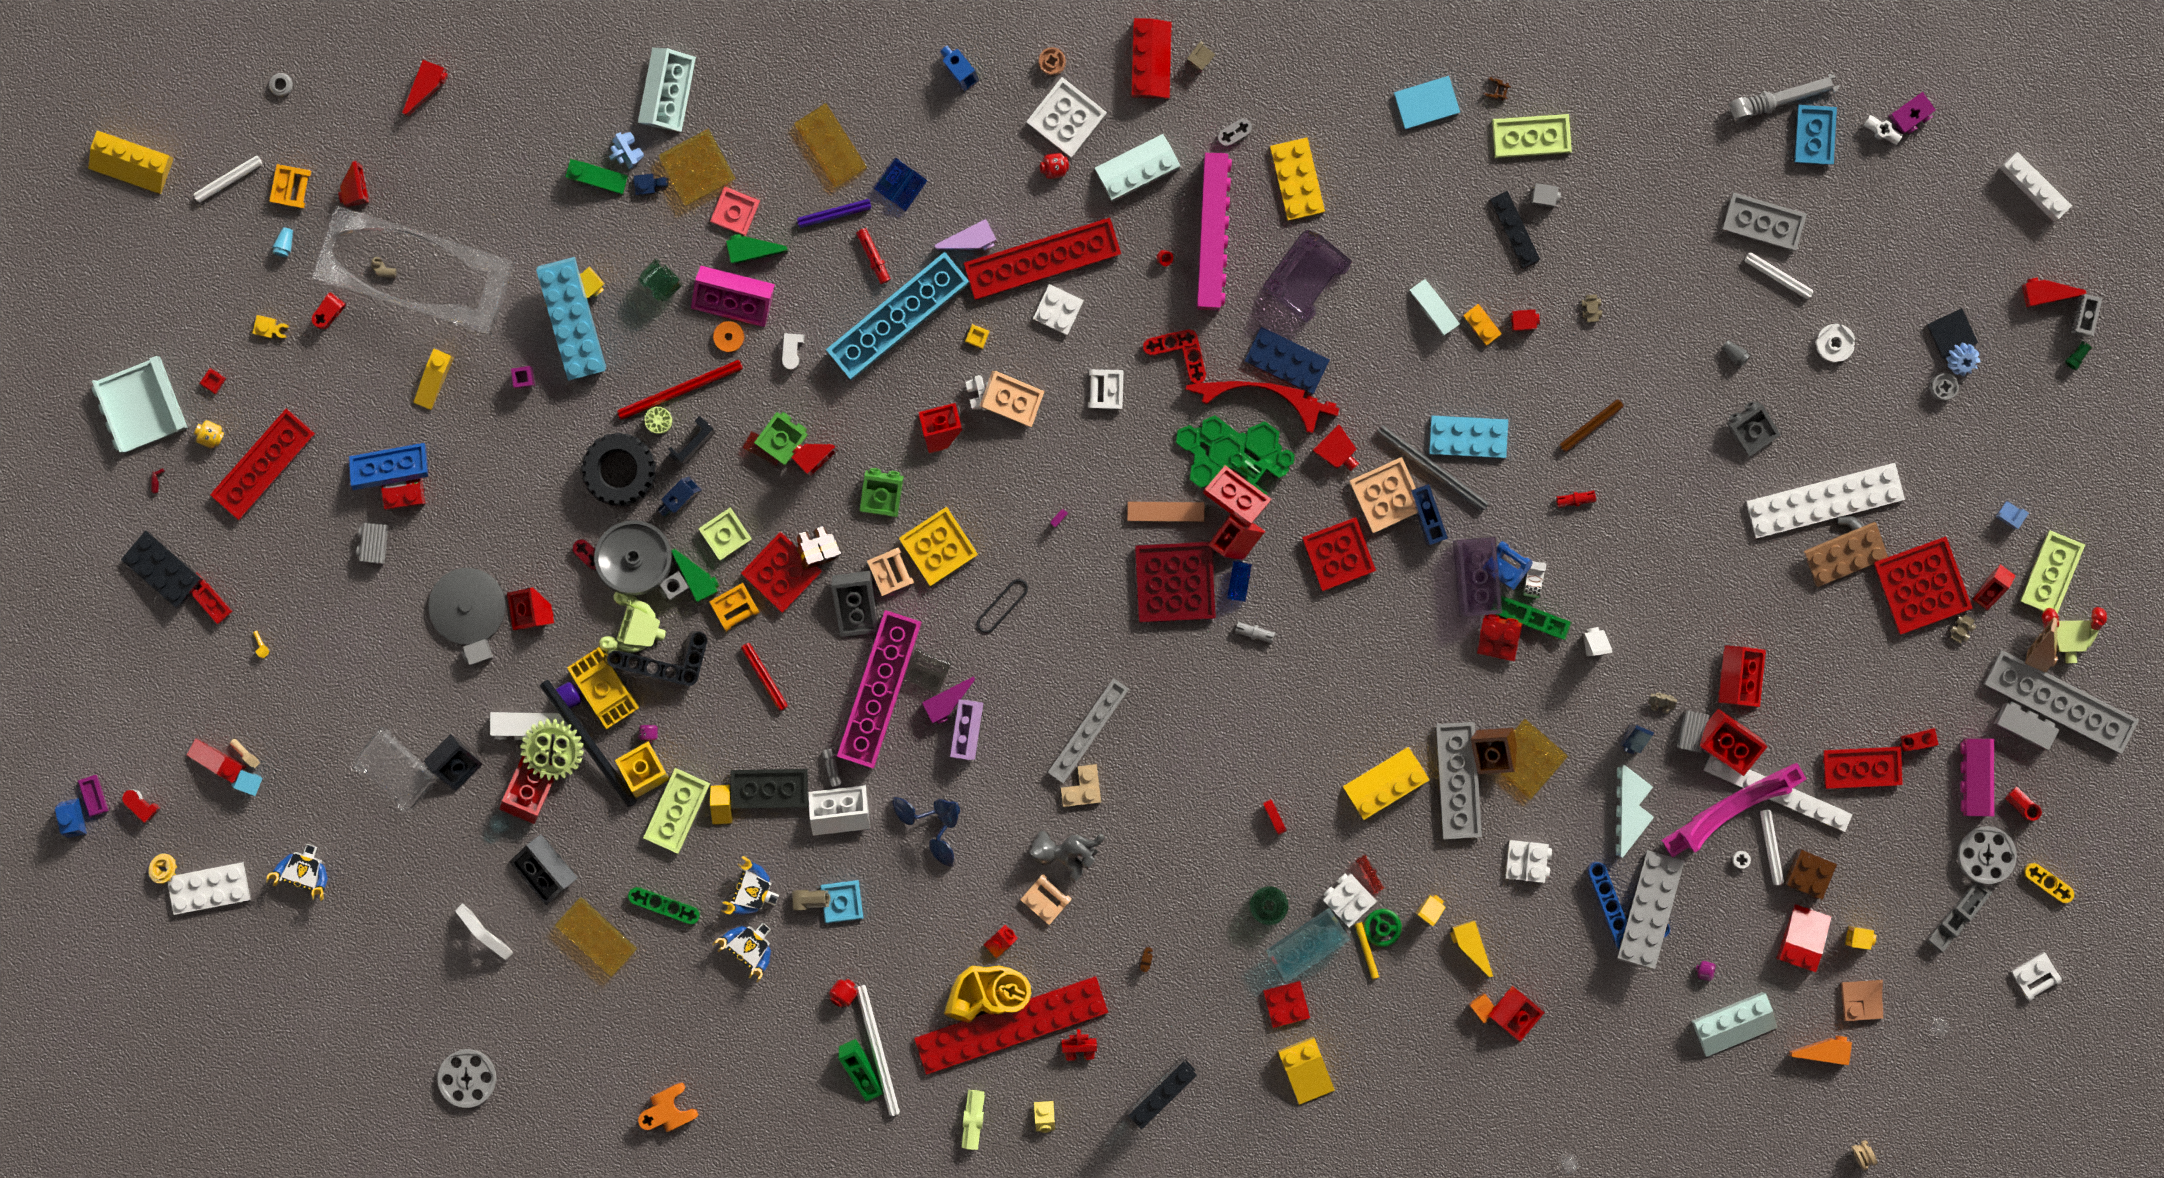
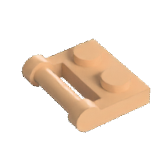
[867,548,914,596]
[1020,874,1072,925]

